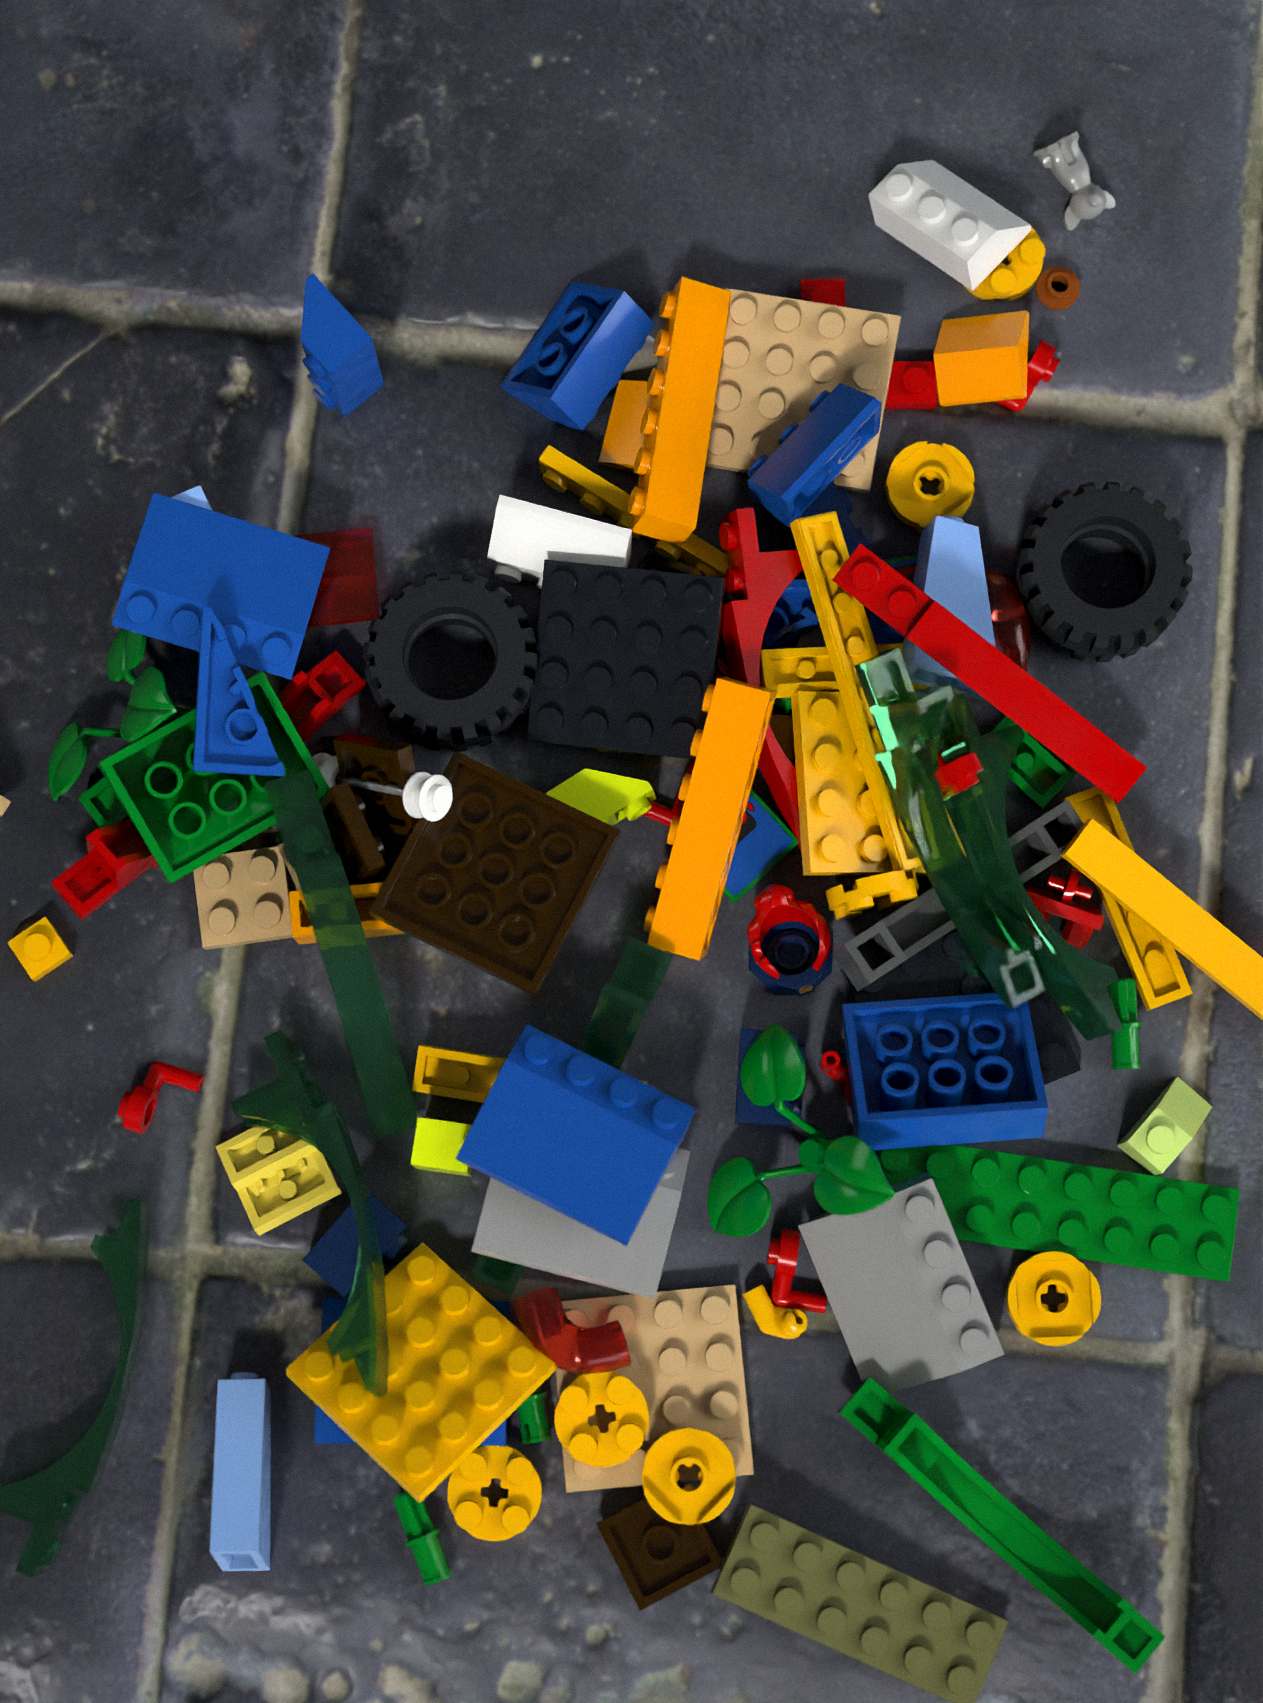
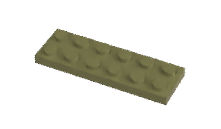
[710,1502,1009,1703]

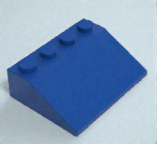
[111,492,330,680]
[842,991,1048,1150]
[456,1024,696,1246]

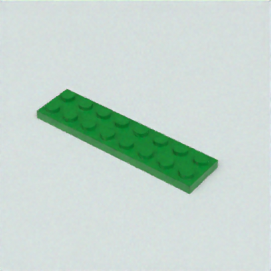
[873,1144,1240,1282]

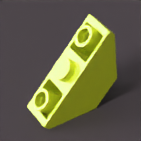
[546,768,656,826]

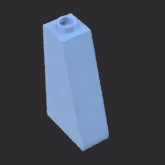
[898,515,996,701]
[210,1372,271,1571]

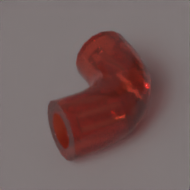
[985,570,1031,672]
[513,1287,631,1375]

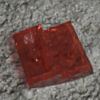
[292,527,380,628]

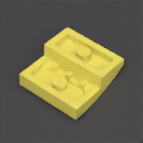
[216,1105,342,1236]

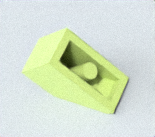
[1117,1076,1212,1176]

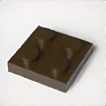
[311,781,386,886]
[596,1479,723,1611]

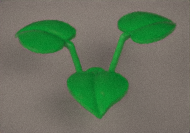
[47,628,190,803]
[707,1024,895,1237]

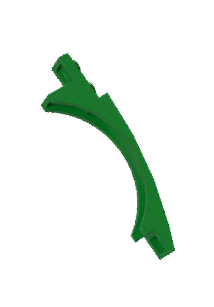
[837,1375,1166,1674]

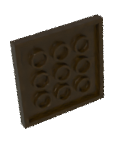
[369,751,621,997]

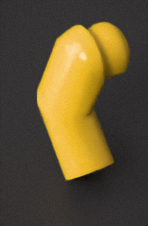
[743,1284,808,1340]

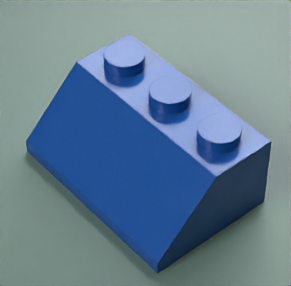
[301,273,384,418]
[500,281,655,431]
[748,383,882,528]

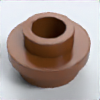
[1036,266,1080,311]

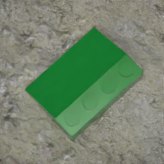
[97,671,330,884]

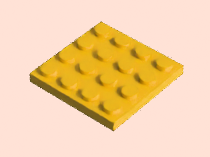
[791,691,975,876]
[285,1242,556,1503]

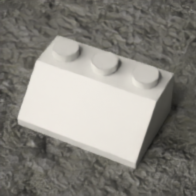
[868,160,1031,291]
[487,495,632,590]

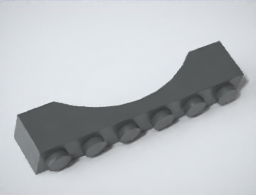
[832,800,1084,992]

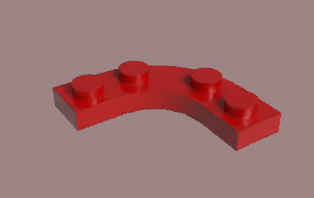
[800,279,937,410]

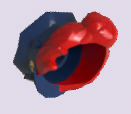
[747,884,833,997]

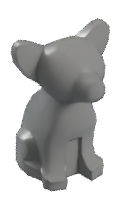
[1031,131,1115,230]

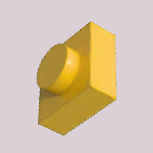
[7,916,74,982]

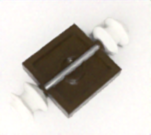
[312,733,453,836]

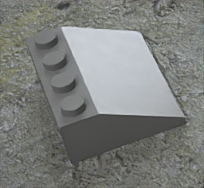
[471,1148,690,1299]
[798,1172,1005,1393]

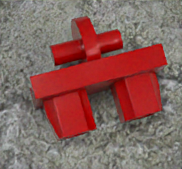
[1020,867,1105,949]

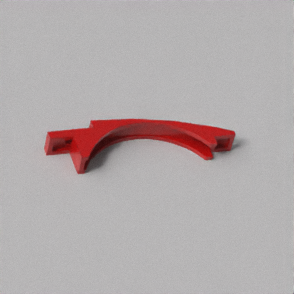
[719,508,803,851]
[832,543,1147,804]
[51,650,366,921]

